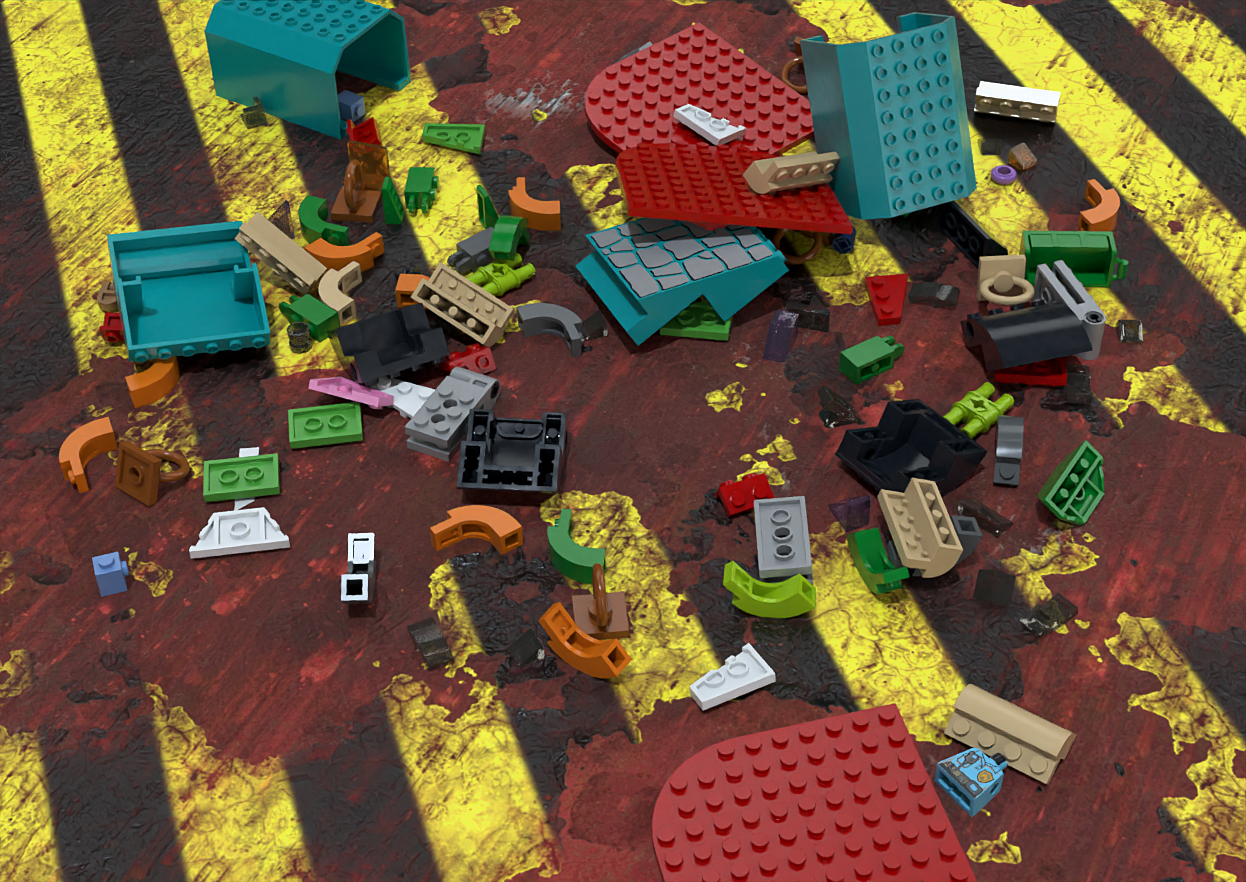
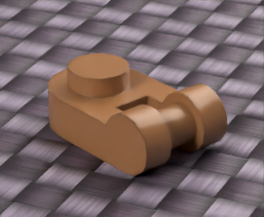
[97,281,118,312]

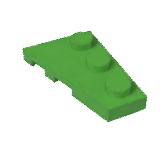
[422,123,485,154]

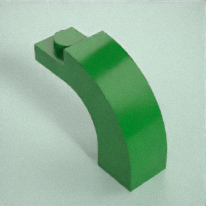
[298,195,351,246]
[489,215,530,261]
[547,509,606,585]
[846,527,909,594]

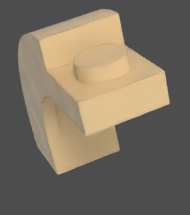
[318,261,362,327]

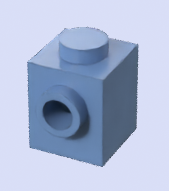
[337,90,366,122]
[92,552,129,597]

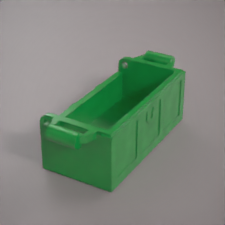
[1019,231,1128,287]

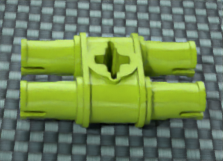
[466,252,536,296]
[943,382,1014,439]

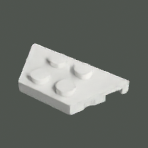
[189,507,290,559]

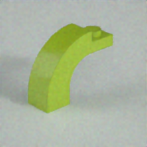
[723,561,816,618]

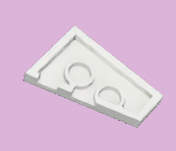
[673,104,746,146]
[370,376,435,418]
[689,643,776,710]

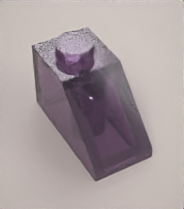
[763,310,799,363]

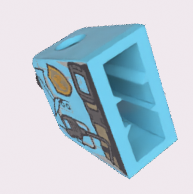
[934,748,1007,817]

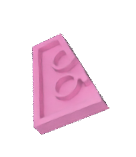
[308,377,394,409]

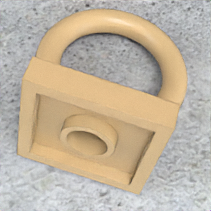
[976,255,1035,306]

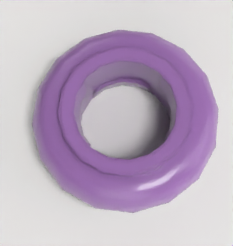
[990,165,1017,185]

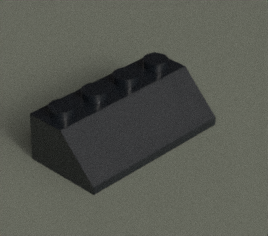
[937,200,1008,269]

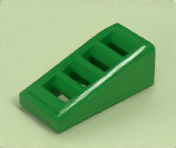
[381,177,405,224]
[476,185,499,229]

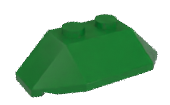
[1037,440,1105,526]

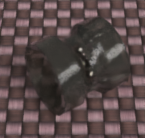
[287,322,312,354]

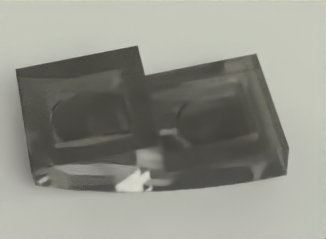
[908,282,960,308]
[1065,364,1092,404]
[1020,593,1078,638]
[407,617,454,671]

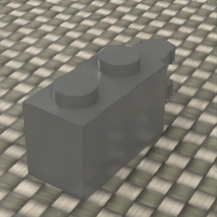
[447,227,496,274]

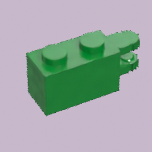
[404,167,439,213]
[278,294,340,343]
[839,336,905,385]

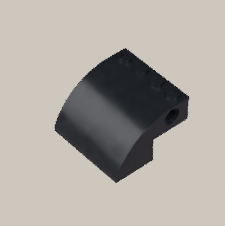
[960,300,1093,372]
[326,303,450,386]
[835,399,987,497]
[456,409,569,494]

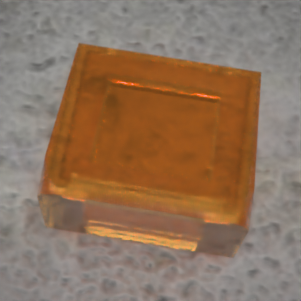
[1008,142,1038,171]

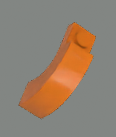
[508,177,561,231]
[1077,179,1120,231]
[304,232,384,274]
[125,356,180,408]
[59,417,118,493]
[430,505,523,555]
[538,602,632,678]

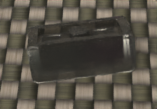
[957,498,1013,538]

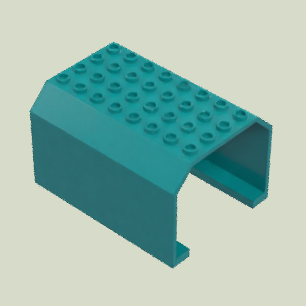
[204,0,411,140]
[800,12,977,220]

